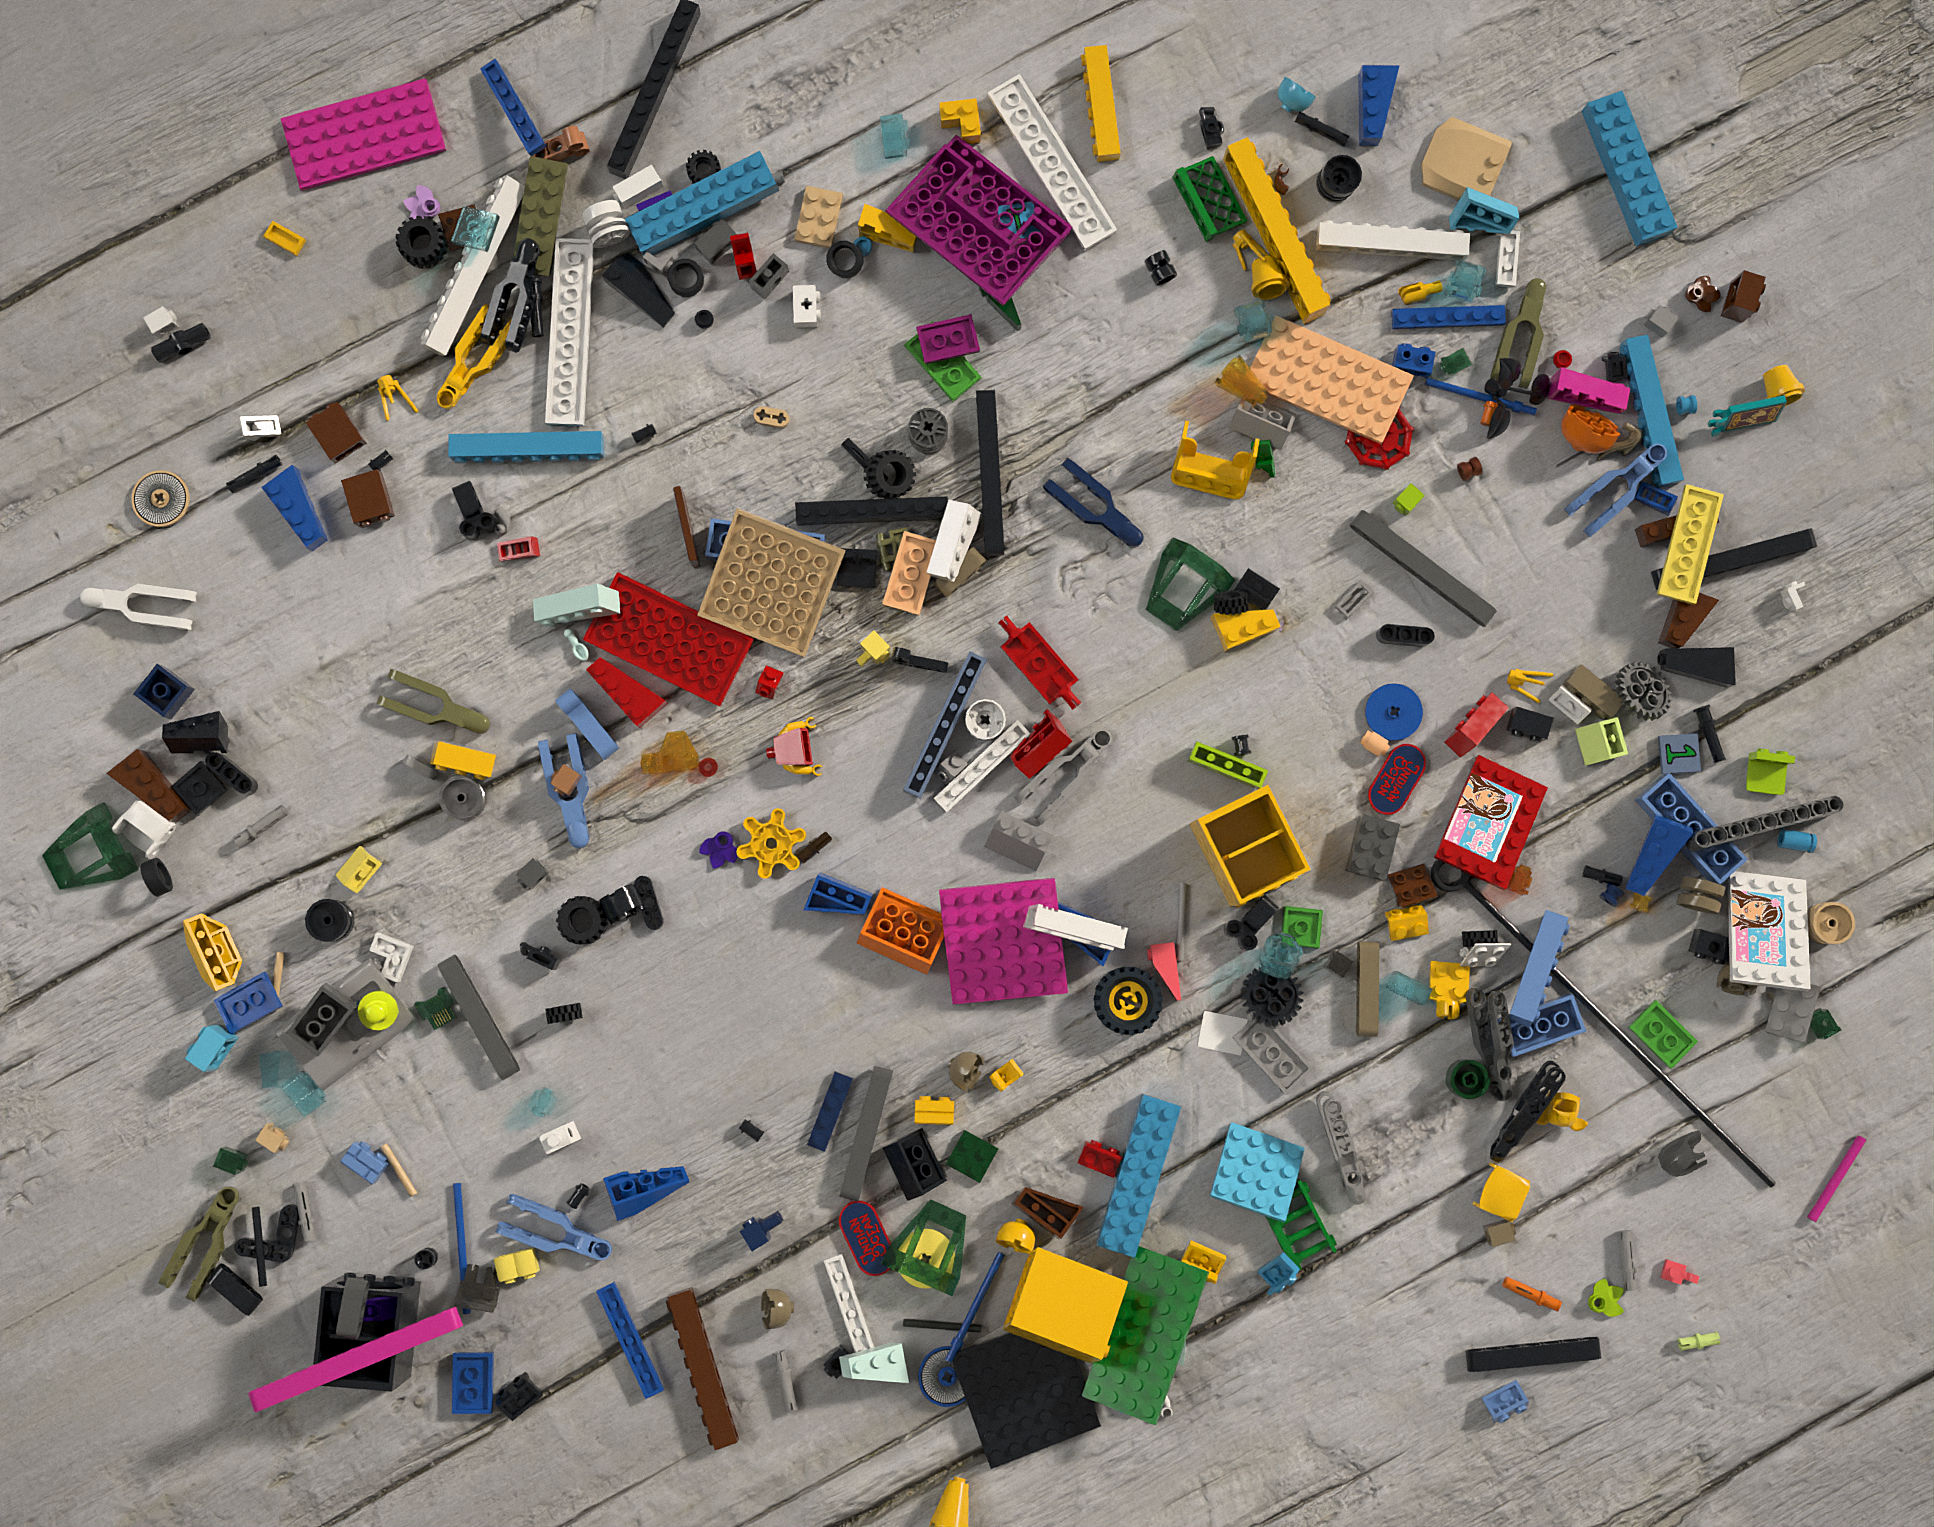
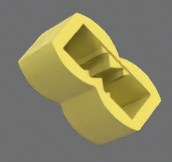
[494,1247,540,1284]

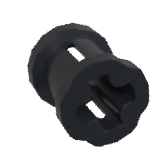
[1231,734,1251,756]

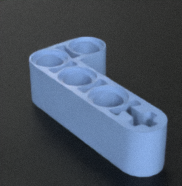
[555,688,620,760]

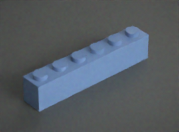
[1509,910,1570,1027]

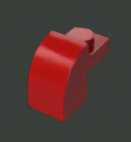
[730,233,757,280]

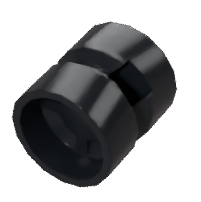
[1144,250,1177,286]

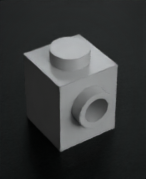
[1644,305,1678,338]

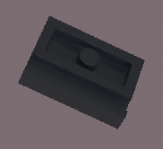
[1234,568,1280,610]

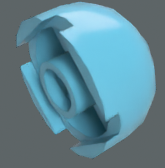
[1277,77,1316,113]

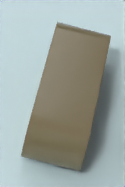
[934,547,987,598]

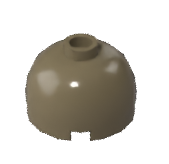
[1716,963,1757,995]
[948,1051,984,1092]
[761,1289,794,1329]

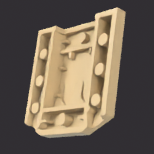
[1421,117,1512,201]

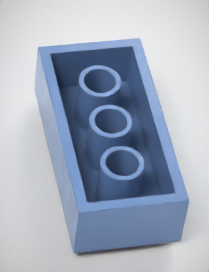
[1497,994,1586,1057]

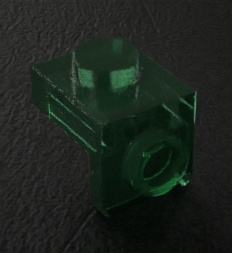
[1440,348,1473,376]

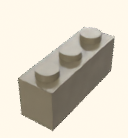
[1562,664,1623,720]

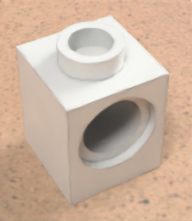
[143,306,178,339]

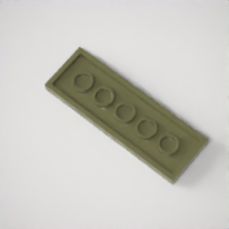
[513,156,568,277]

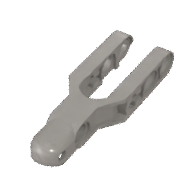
[1015,729,1112,825]
[1316,1091,1366,1205]

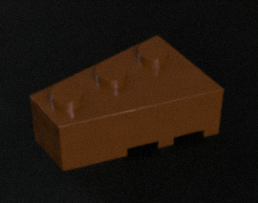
[1658,593,1719,648]
[1011,1187,1084,1239]

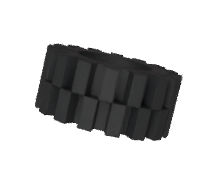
[686,150,721,184]
[1214,590,1249,615]
[1462,930,1498,947]
[545,1003,583,1024]

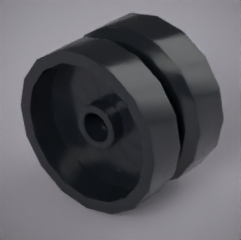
[305,899,355,942]

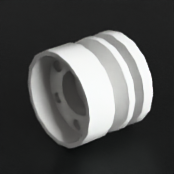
[582,200,630,248]
[964,699,1006,740]

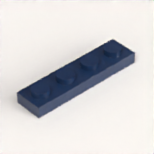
[807,1071,853,1152]

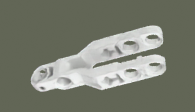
[80,584,197,631]

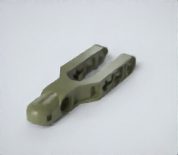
[1490,278,1546,389]
[376,669,491,734]
[159,1186,239,1302]

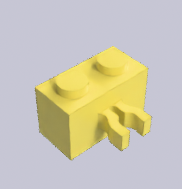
[856,631,891,667]

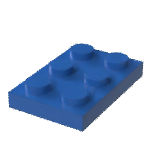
[214,972,283,1034]
[452,1352,494,1414]

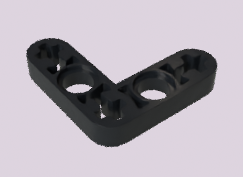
[892,647,949,673]
[234,1204,299,1262]

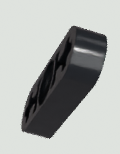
[634,876,664,930]

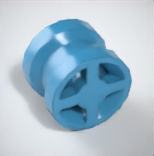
[1676,395,1697,415]

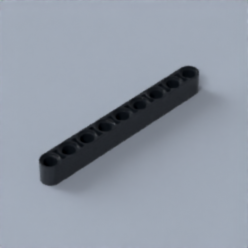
[976,389,1004,556]
[1651,528,1818,590]

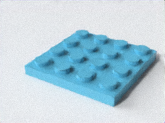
[1209,1122,1305,1223]

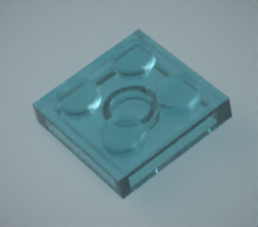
[451,206,500,252]

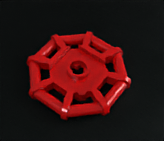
[1344,407,1415,471]

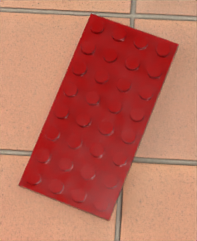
[583,572,755,707]

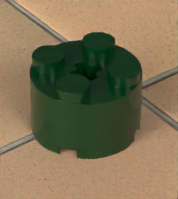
[1445,1059,1490,1099]

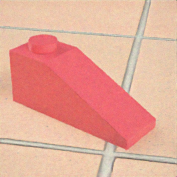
[1146,942,1181,1001]

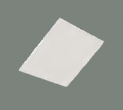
[1197,1011,1248,1055]

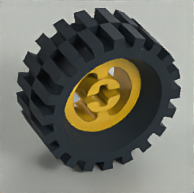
[1093,967,1163,1035]

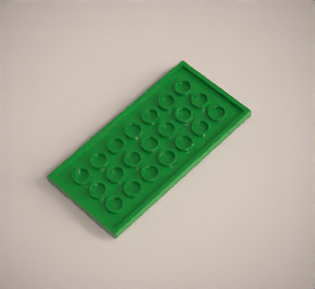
[1082,1246,1209,1425]

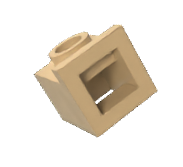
[255,1122,290,1153]

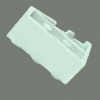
[839,1342,909,1383]

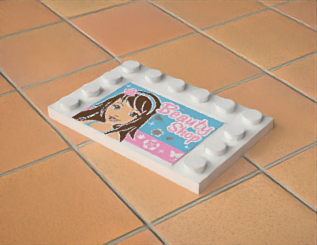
[1727,871,1810,991]

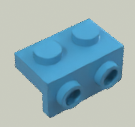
[1257,1252,1300,1296]

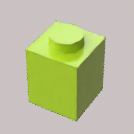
[1393,483,1425,515]

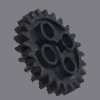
[1240,964,1304,1027]

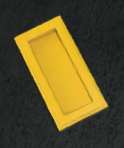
[263,221,307,256]

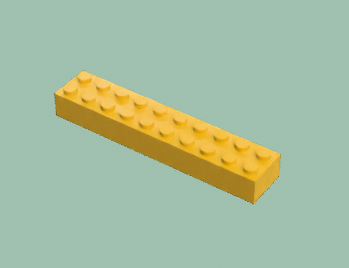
[1223,137,1331,324]

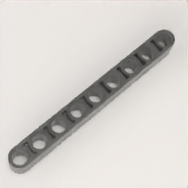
[1350,510,1497,627]
[1686,796,1844,852]

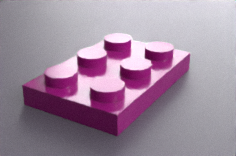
[916,314,980,365]

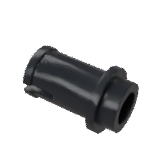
[631,424,657,444]
[368,449,393,471]
[738,1119,764,1142]
[566,1183,590,1209]

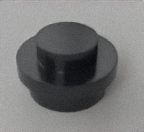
[695,310,714,329]

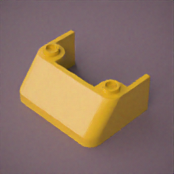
[1171,420,1259,500]

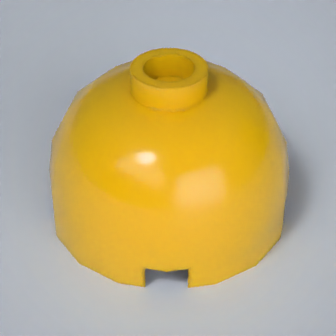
[995,1219,1035,1254]

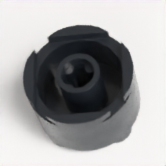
[599,884,645,925]

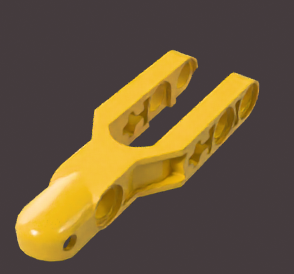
[437,304,512,409]

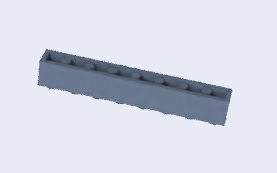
[903,651,987,799]

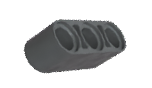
[336,1277,369,1339]

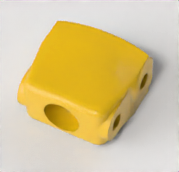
[1472,1163,1530,1223]

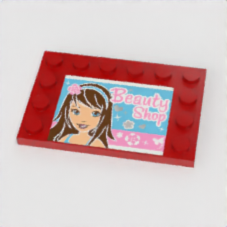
[1434,755,1548,890]

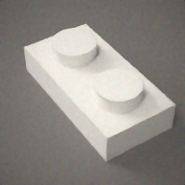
[1549,685,1592,724]

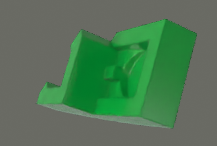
[1250,440,1275,478]

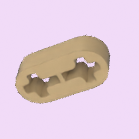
[754,406,790,429]

